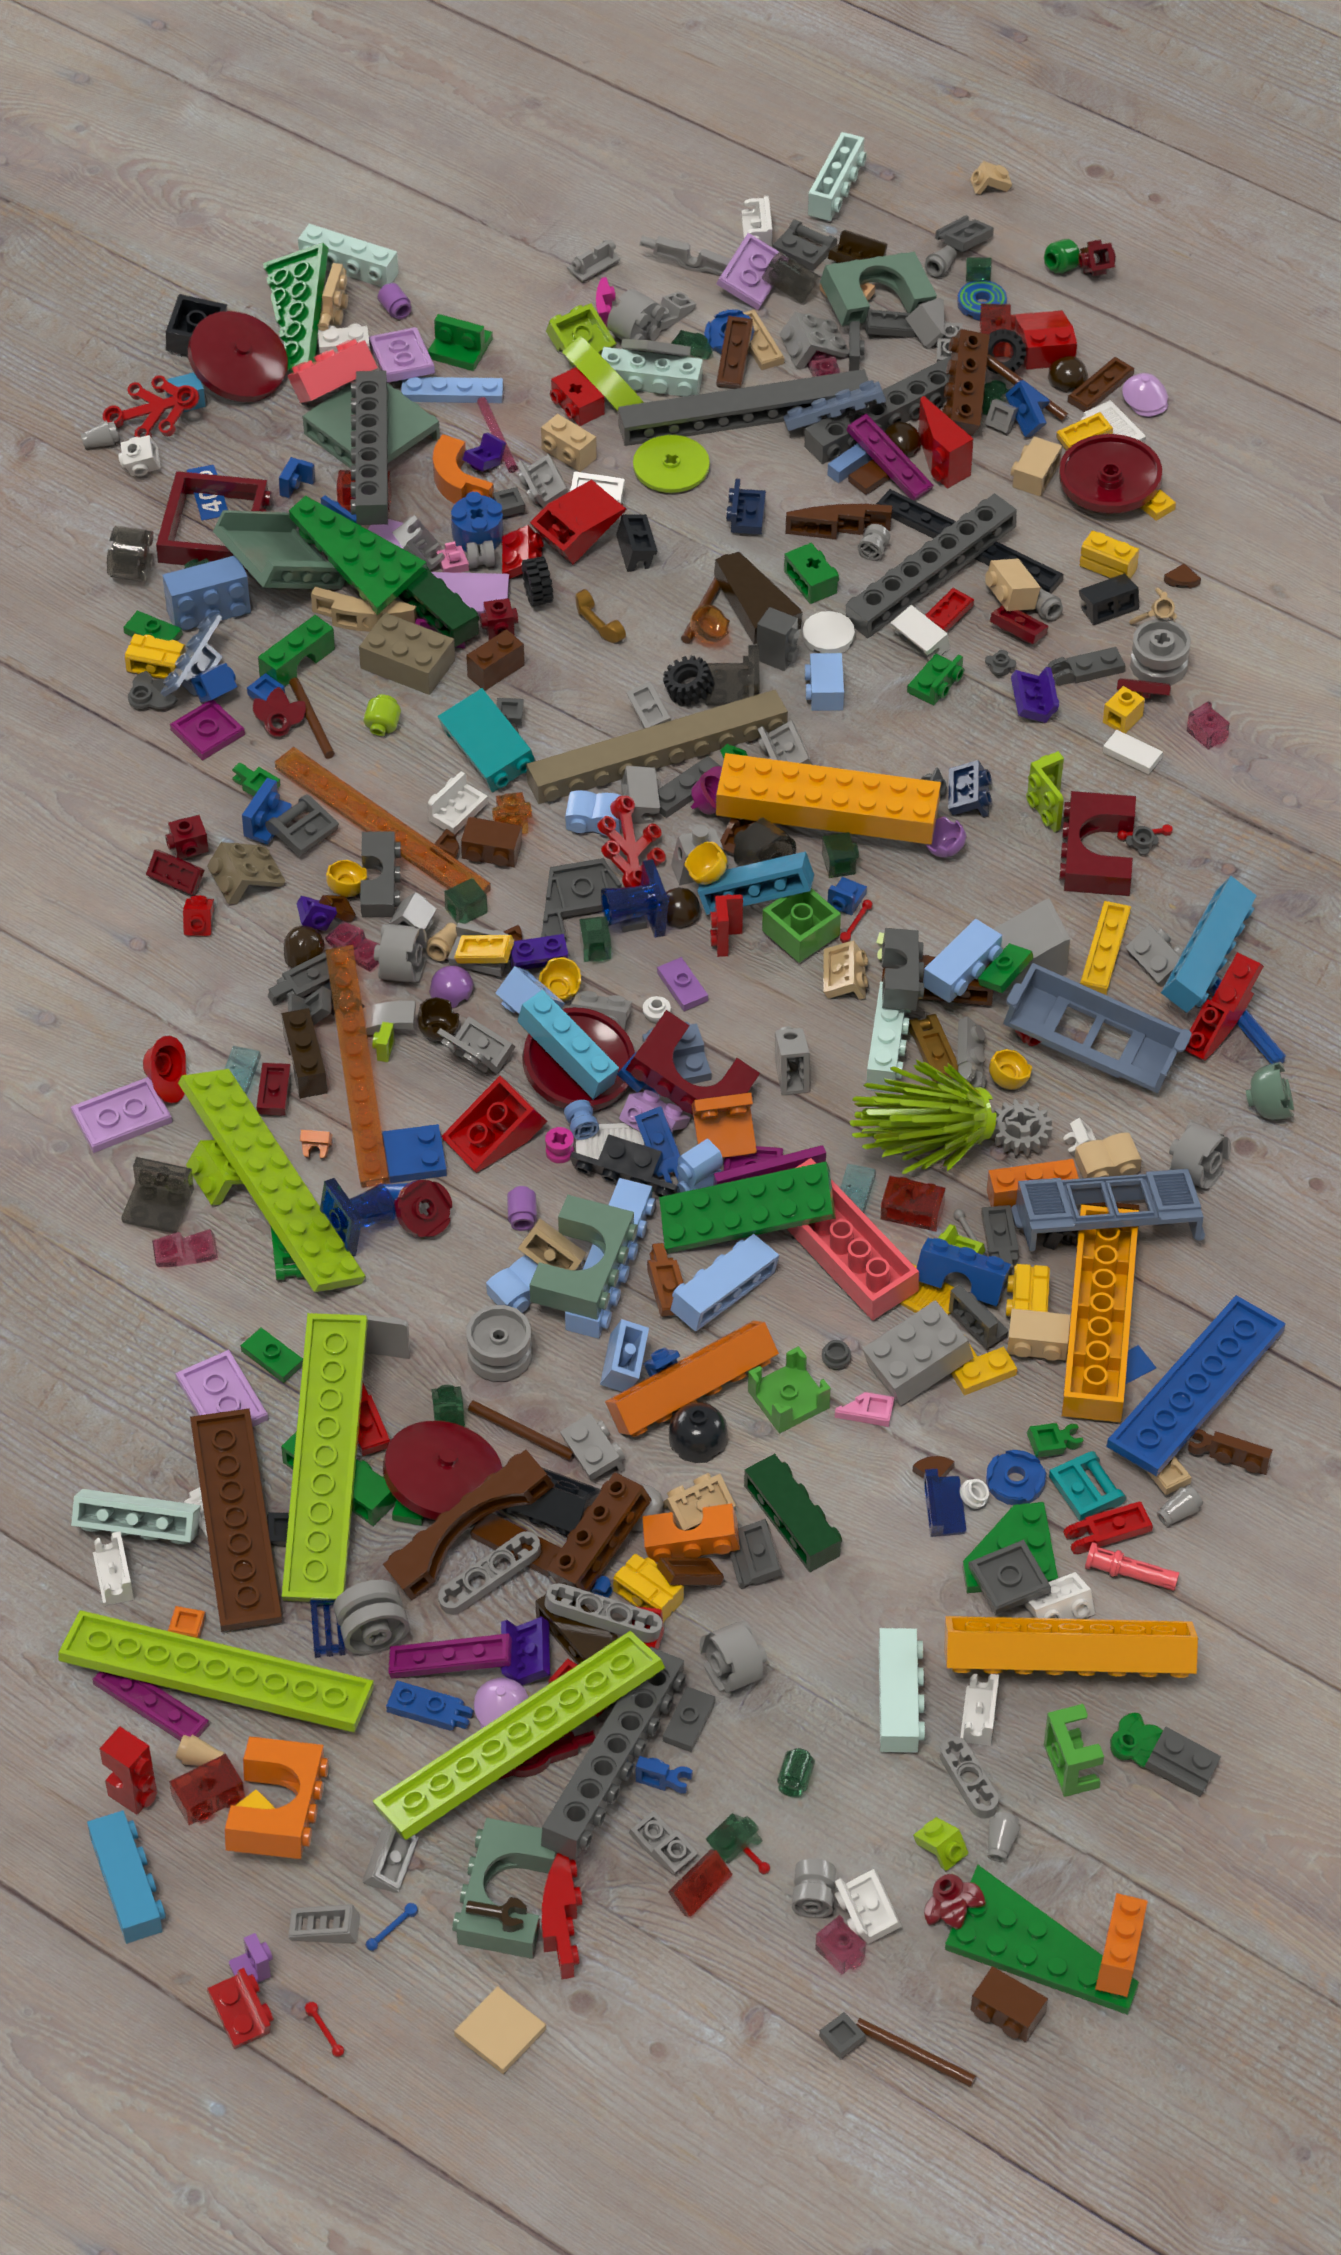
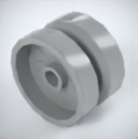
[1130,619,1191,685]
[467,1305,532,1381]
[333,1580,410,1654]

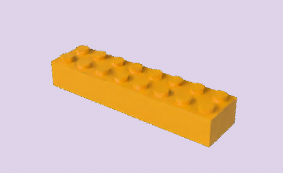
[716,753,941,845]
[1061,1205,1139,1422]
[944,1616,1198,1678]

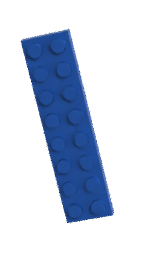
[1106,1295,1286,1477]

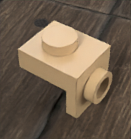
[970,161,1012,195]

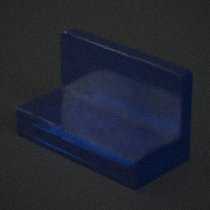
[923,1469,966,1537]

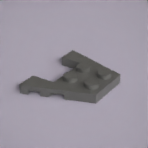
[541,858,647,941]

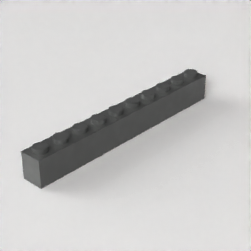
[618,369,869,446]

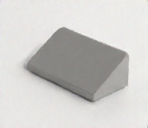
[362,1824,419,1893]

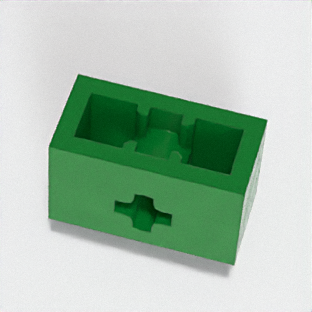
[784,542,839,604]

